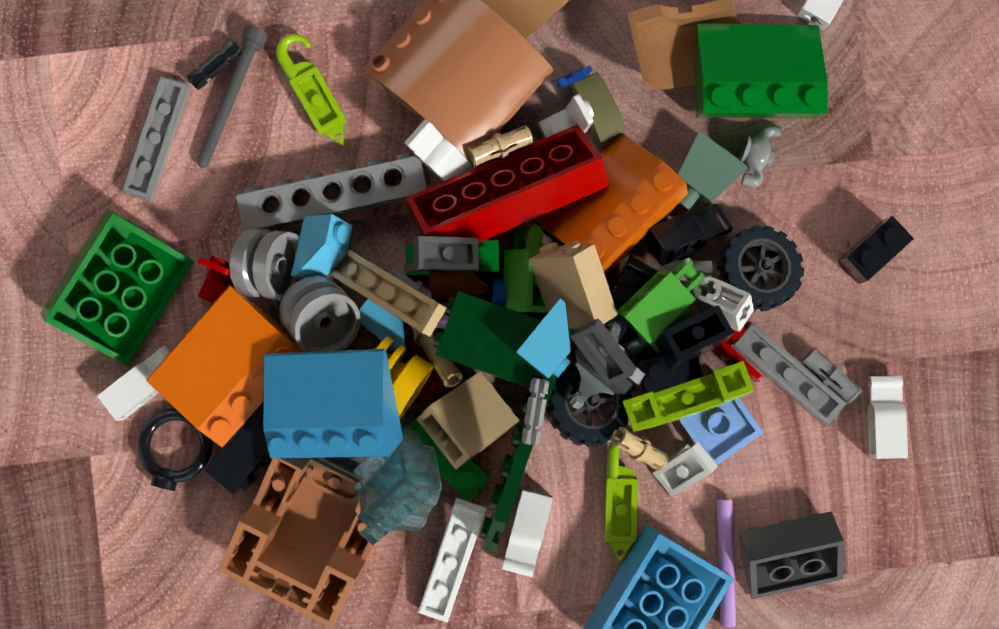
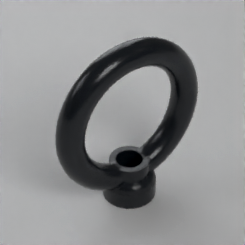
[138,408,213,491]

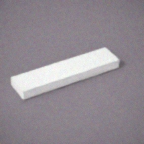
[418,498,487,623]

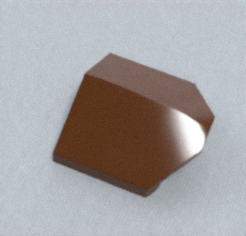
[429,271,489,299]

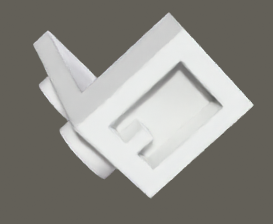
[537,94,594,139]

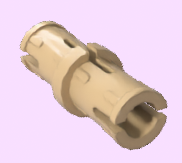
[467,125,533,166]
[611,427,669,471]

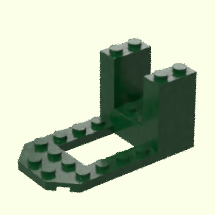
[432,291,573,552]

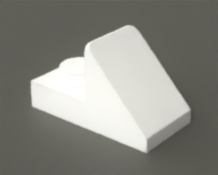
[653,442,718,497]

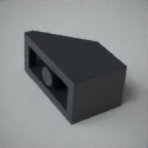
[635,356,703,393]

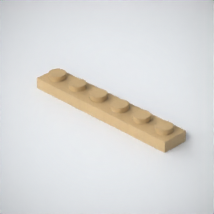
[329,249,447,337]

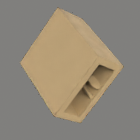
[529,241,618,329]
[417,371,519,469]

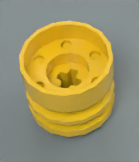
[374,336,434,420]

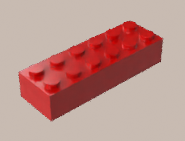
[406,124,609,244]

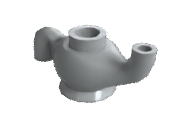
[738,126,782,188]

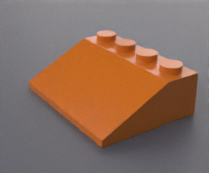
[535,133,688,276]
[146,285,304,447]

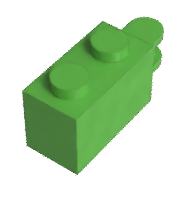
[503,225,547,314]
[617,258,704,344]

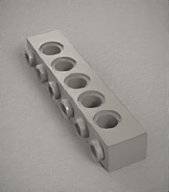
[236,152,427,232]

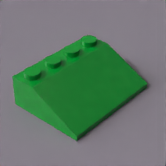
[696,24,828,119]
[40,208,194,366]

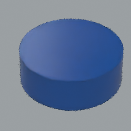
[484,278,506,306]

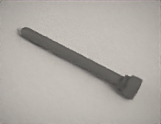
[197,25,268,168]

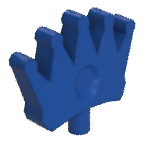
[552,65,593,87]

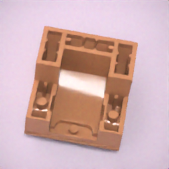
[363,0,554,163]
[218,458,399,628]

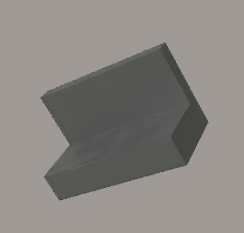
[404,236,479,272]

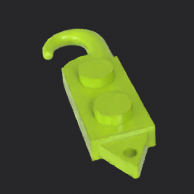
[276,33,347,146]
[604,443,638,562]

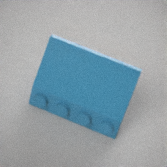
[263,349,403,458]
[583,524,734,629]

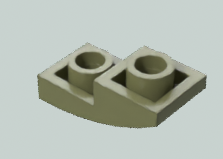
[570,72,626,143]

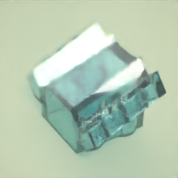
[352,425,442,545]

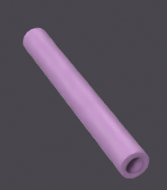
[717,499,736,627]

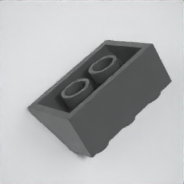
[739,511,844,599]

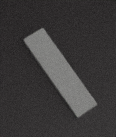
[121,75,191,202]
[730,322,847,427]

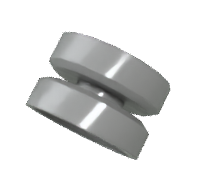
[229,228,300,301]
[279,275,360,352]

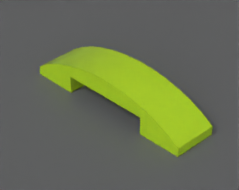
[623,361,755,432]

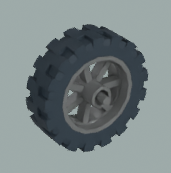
[717,225,804,312]
[546,363,633,447]

